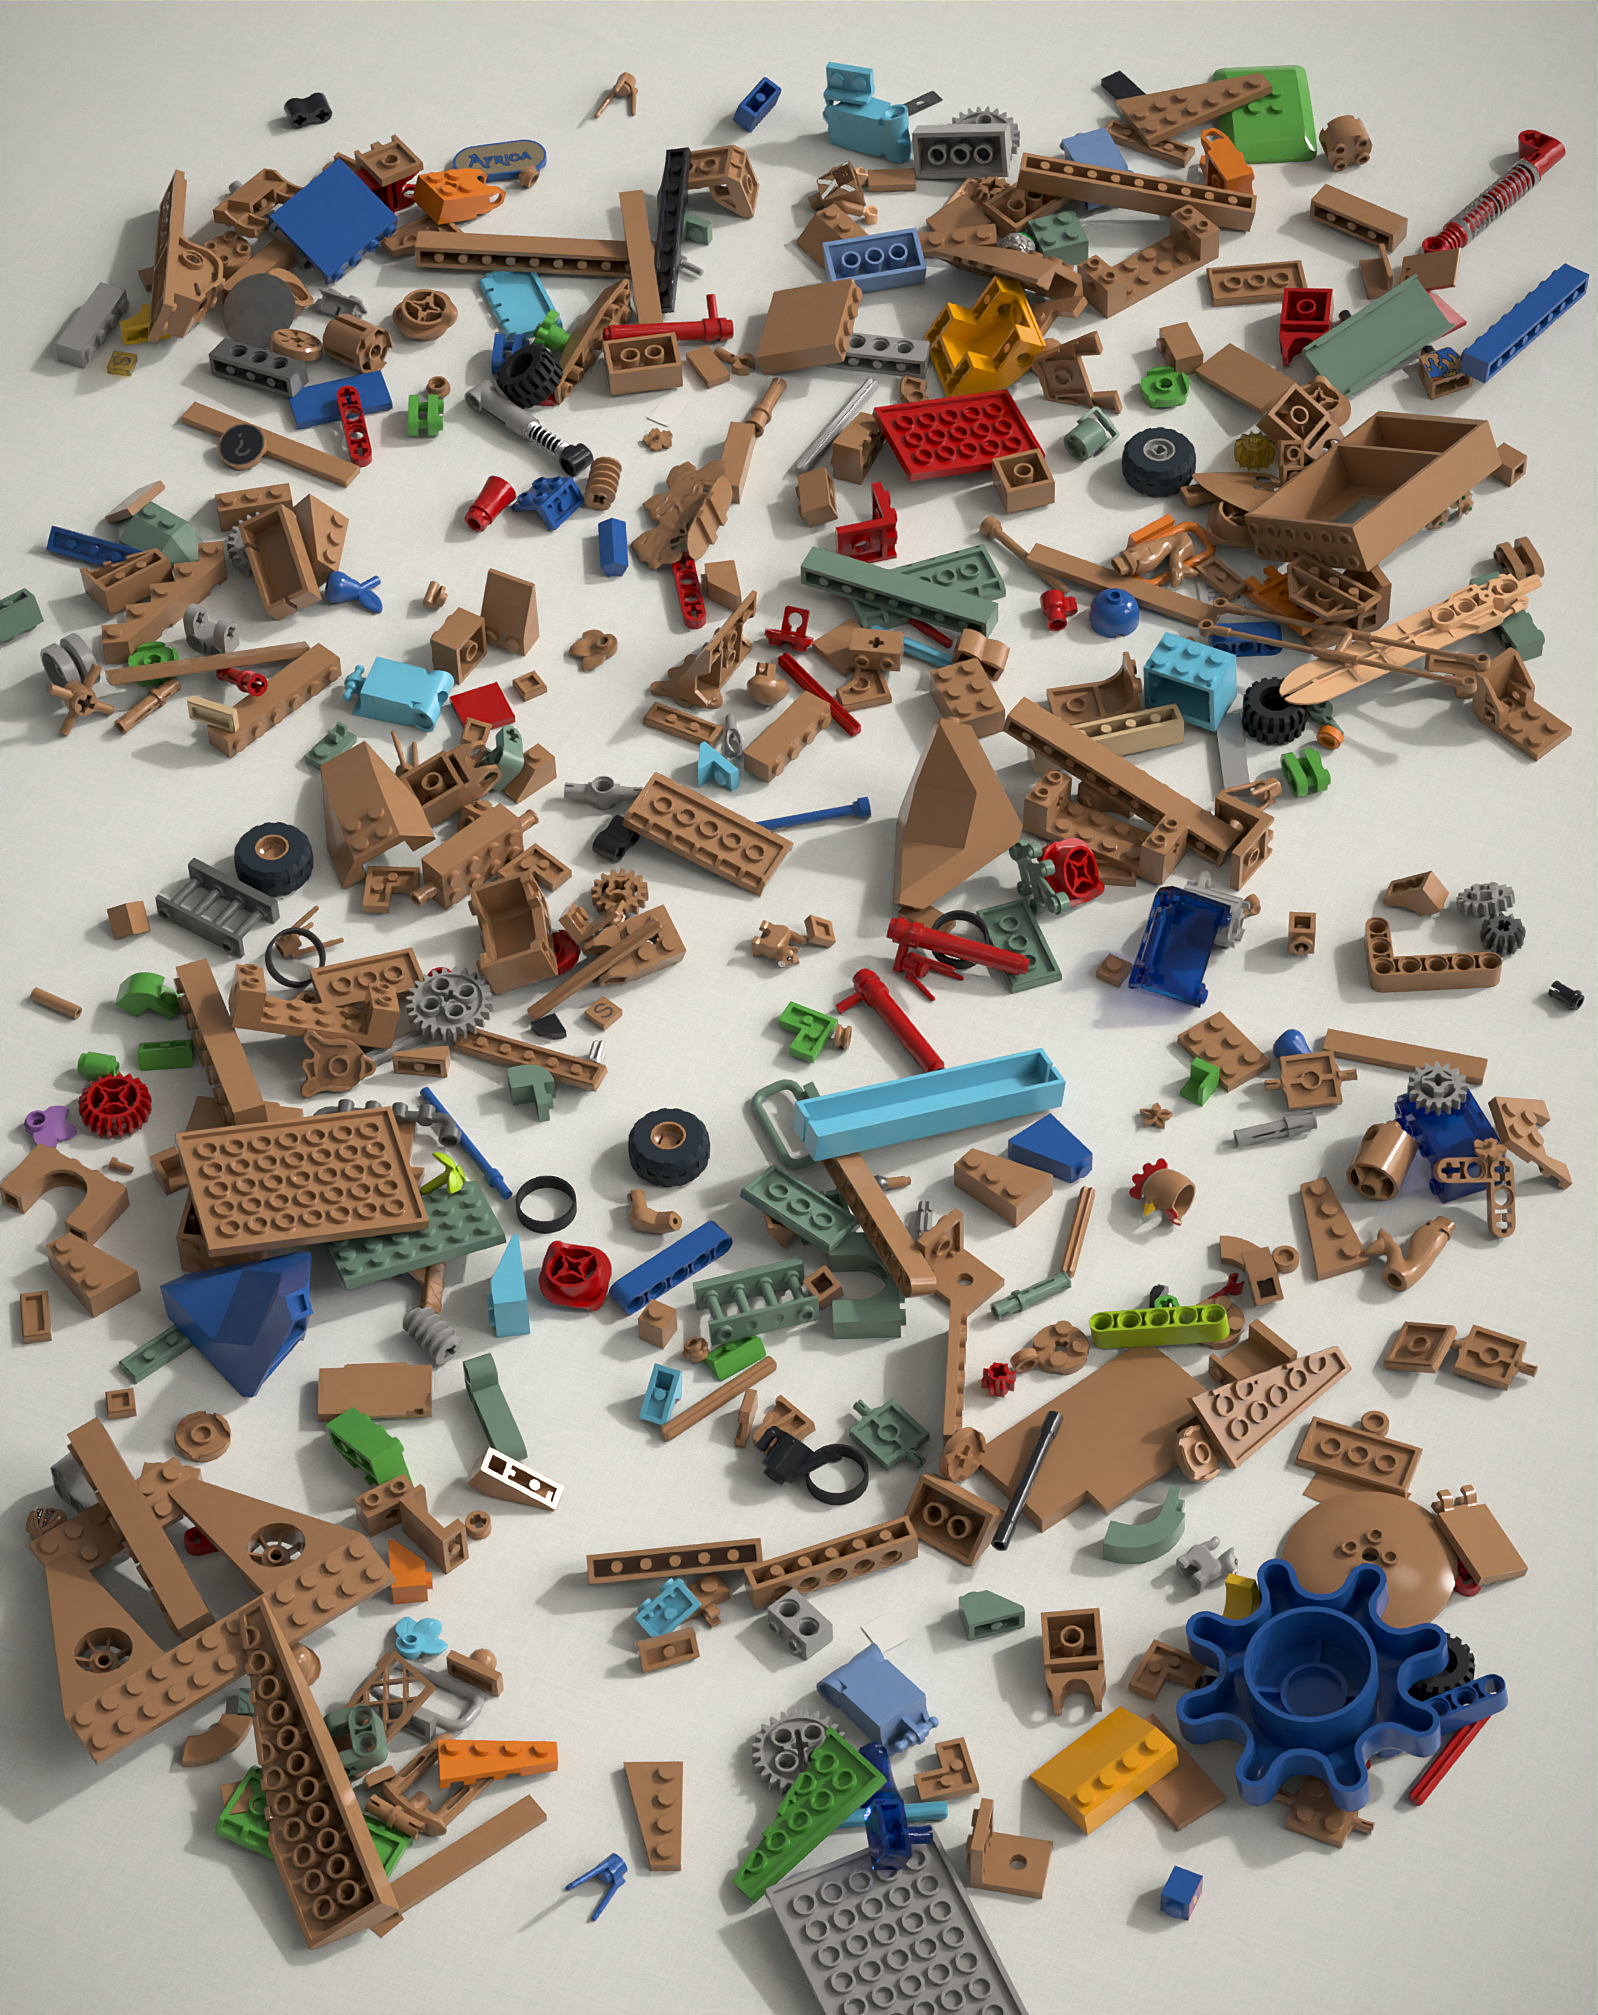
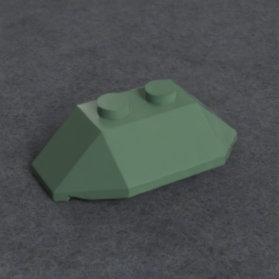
[118,501,204,566]

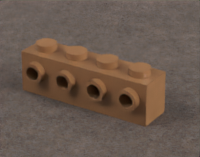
[1310,184,1408,253]
[743,690,832,783]

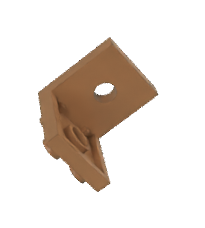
[354,134,424,187]
[1214,791,1275,892]
[917,1208,1004,1317]
[966,1798,1053,1899]

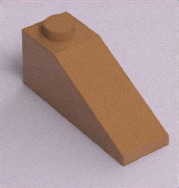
[467,1447,564,1512]

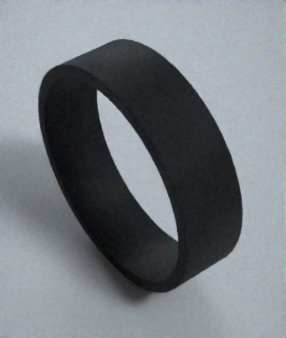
[932,910,989,969]
[265,927,326,988]
[515,1176,577,1234]
[805,1444,869,1505]

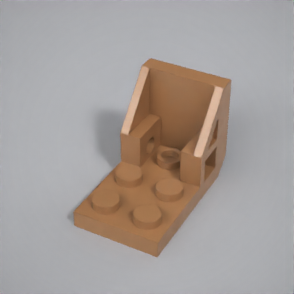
[661,145,760,218]
[1297,565,1392,649]
[1472,647,1572,762]

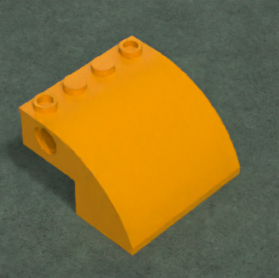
[923,276,1046,397]

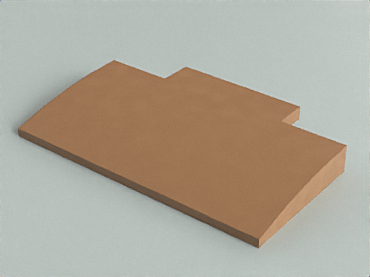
[978,1346,1207,1533]

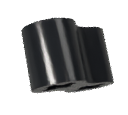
[284,92,332,129]
[592,814,641,863]

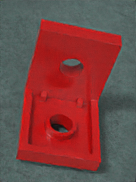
[835,481,898,563]

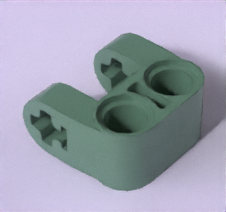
[476,725,524,791]
[323,1704,388,1776]

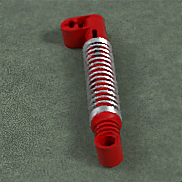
[1422,130,1566,254]

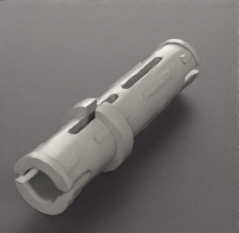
[1233,1112,1317,1147]

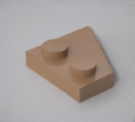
[752,1395,816,1455]

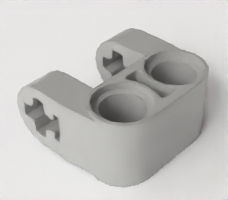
[183,603,240,656]

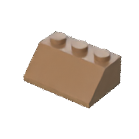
[797,204,868,270]
[215,483,293,532]
[903,1473,1006,1566]

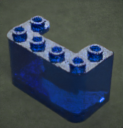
[1393,1089,1505,1204]

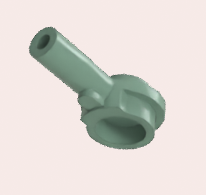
[1307,701,1344,735]

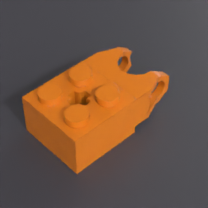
[1200,128,1255,195]
[412,168,506,225]

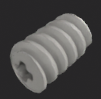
[402,1307,462,1365]

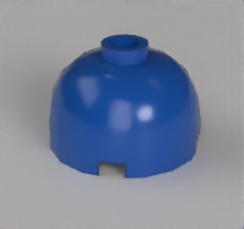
[1089,588,1139,638]

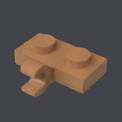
[681,1572,730,1628]

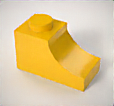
[119,303,171,346]
[1222,1573,1261,1620]

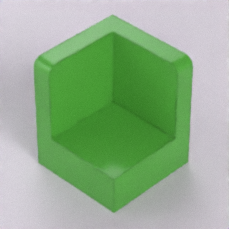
[1180,1057,1220,1107]

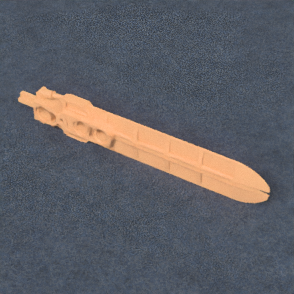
[1279,573,1542,705]

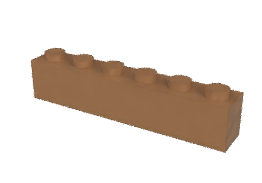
[207,643,342,759]
[586,1538,763,1585]

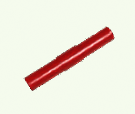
[908,618,953,649]

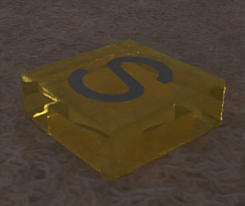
[107,351,138,377]

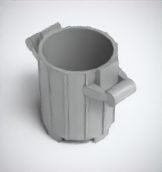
[1169,871,1250,952]

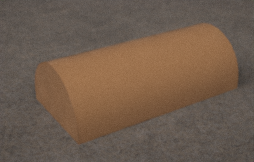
[983,182,1074,239]

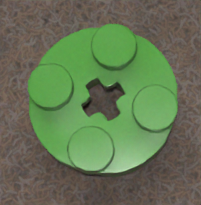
[1140,366,1189,409]
[128,641,179,687]

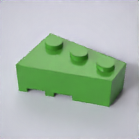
[325,1407,413,1486]

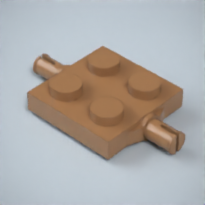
[1264,1050,1358,1111]
[1449,1324,1538,1391]
[1274,1775,1375,1848]

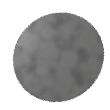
[223,273,295,348]

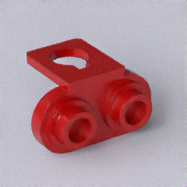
[764,606,814,652]

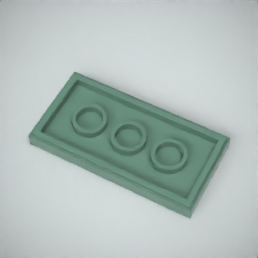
[976,898,1062,994]
[740,1164,860,1254]

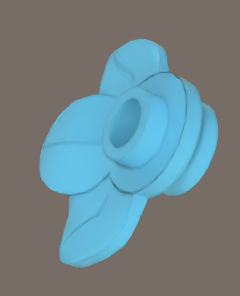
[395,1617,448,1660]

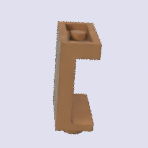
[399,1484,469,1574]

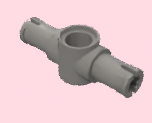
[564,776,643,810]

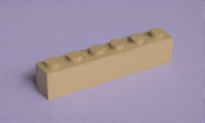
[1027,703,1184,774]

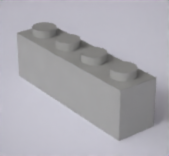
[55,282,129,369]

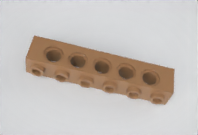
[744,1515,918,1610]

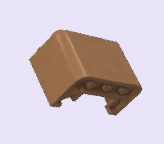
[468,870,558,995]

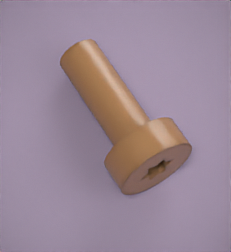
[109,1157,134,1173]

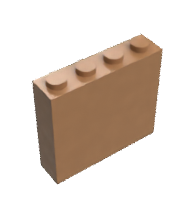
[755,278,862,375]

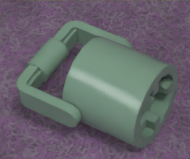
[1064,406,1120,461]

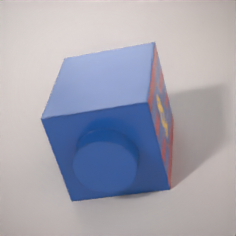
[1160,1866,1203,1921]

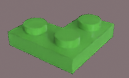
[778,1001,838,1063]

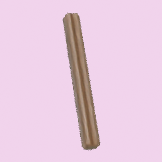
[660,1356,777,1441]

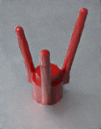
[902,952,964,1001]

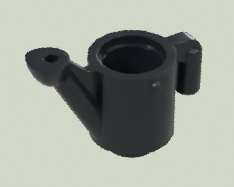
[756,1426,843,1486]

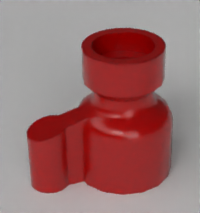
[1039,590,1078,631]

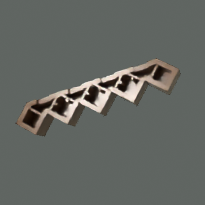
[101,541,227,665]

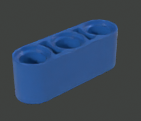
[1208,621,1283,657]

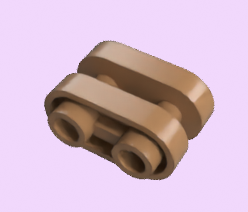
[1493,536,1544,582]

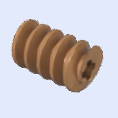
[584,457,622,511]

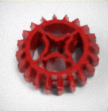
[78,1071,152,1139]

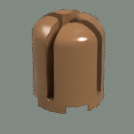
[322,314,393,373]

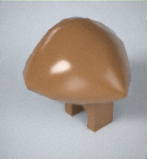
[747,662,789,706]

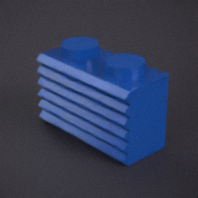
[733,77,782,132]

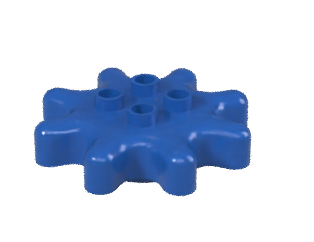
[1176,1558,1449,1812]

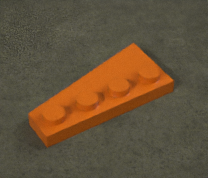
[437,1739,558,1789]

